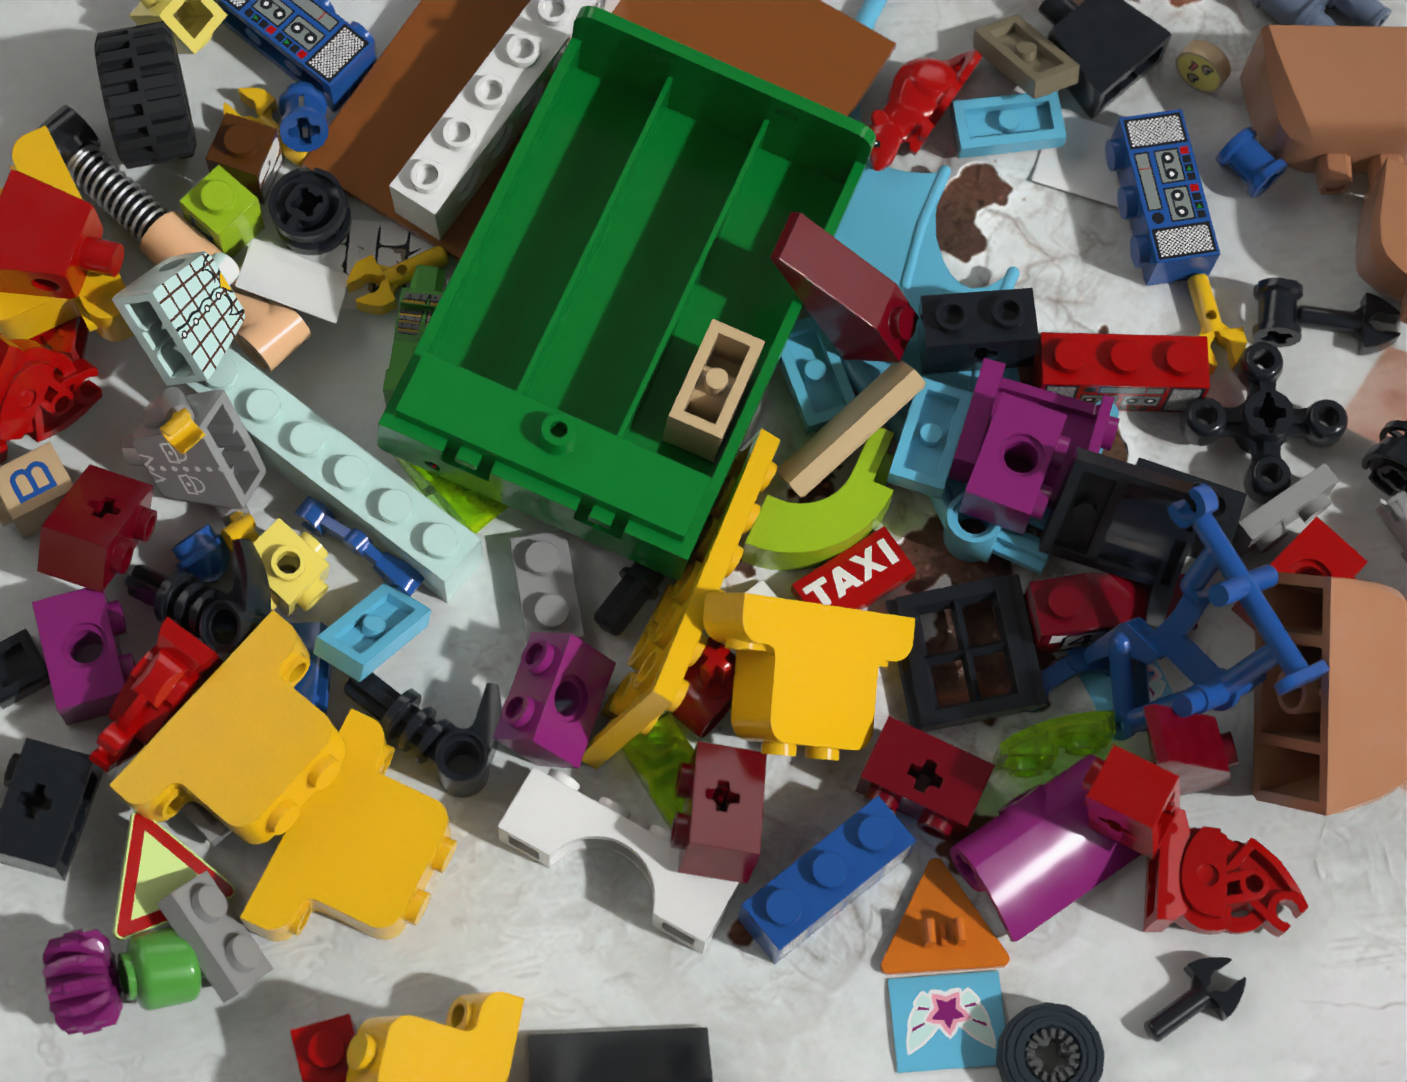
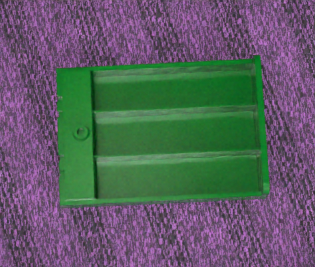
[377,6,876,580]

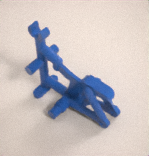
[1084,483,1330,741]

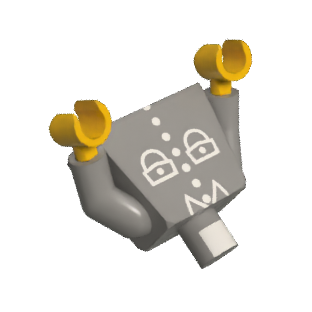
[122,387,268,553]

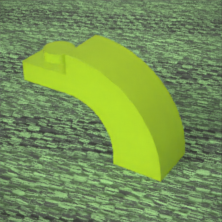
[742,427,895,571]

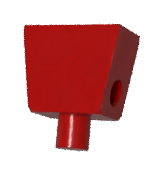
[0,169,124,299]

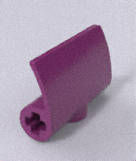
[950,754,1141,942]

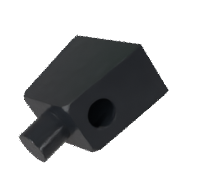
[1038,0,1172,119]

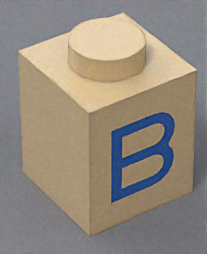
[0,442,74,539]

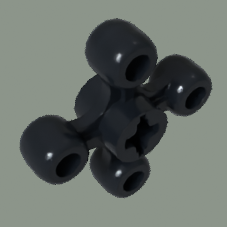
[1179,342,1348,504]

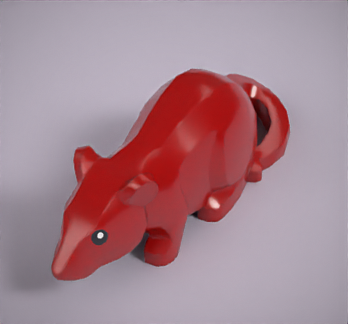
[867,49,983,171]

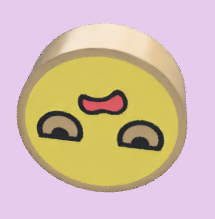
[1175,40,1231,93]

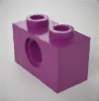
[959,392,1071,535]
[32,588,136,726]
[493,632,616,769]

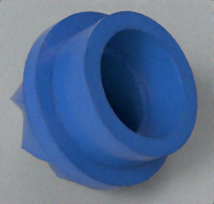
[171,523,230,582]

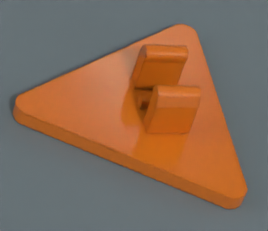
[880,858,1010,975]

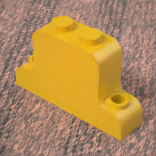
[0,125,135,342]
[703,593,915,761]
[109,610,345,845]
[240,708,458,942]
[346,991,525,1082]

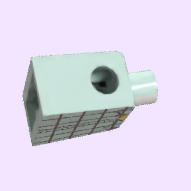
[112,251,245,386]

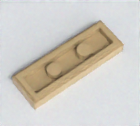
[776,360,926,498]

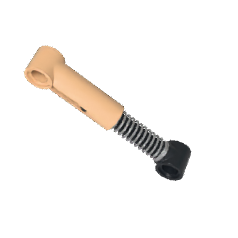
[35,105,311,373]

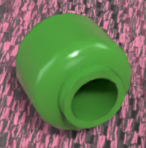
[118,927,206,1011]

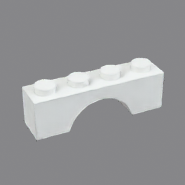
[497,766,739,954]

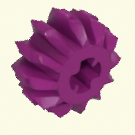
[42,929,123,1035]

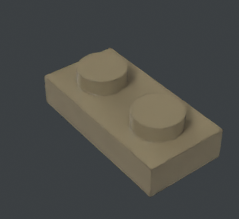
[973,14,1080,99]

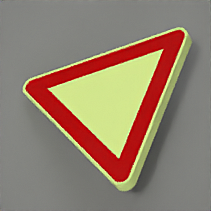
[112,811,236,941]

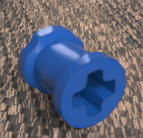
[278,82,329,152]
[1216,126,1288,198]

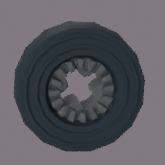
[996,1002,1105,1082]

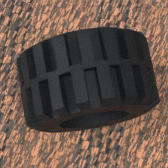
[94,21,196,169]

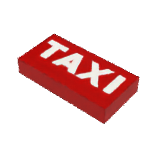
[791,526,917,610]

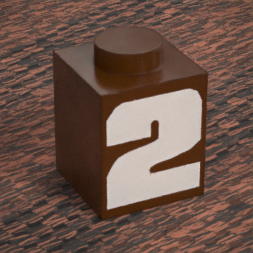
[205,112,284,205]

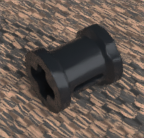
[1252,277,1303,348]

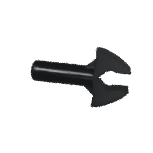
[1297,292,1401,355]
[1144,957,1246,1042]

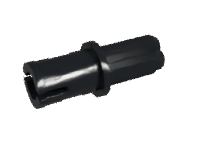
[594,562,666,636]

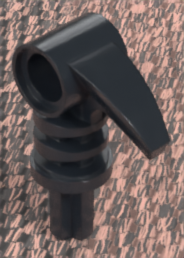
[124,539,272,653]
[343,672,501,798]

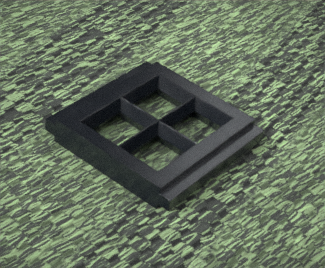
[885,574,1048,732]

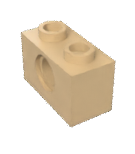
[662,319,765,462]

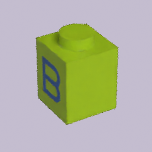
[179,165,265,258]

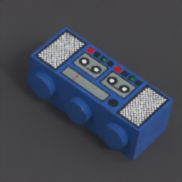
[214,0,376,112]
[1105,109,1221,286]
[738,795,916,964]

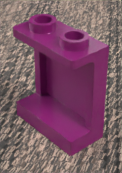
[948,358,1120,509]

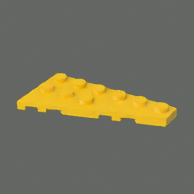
[582,428,780,769]

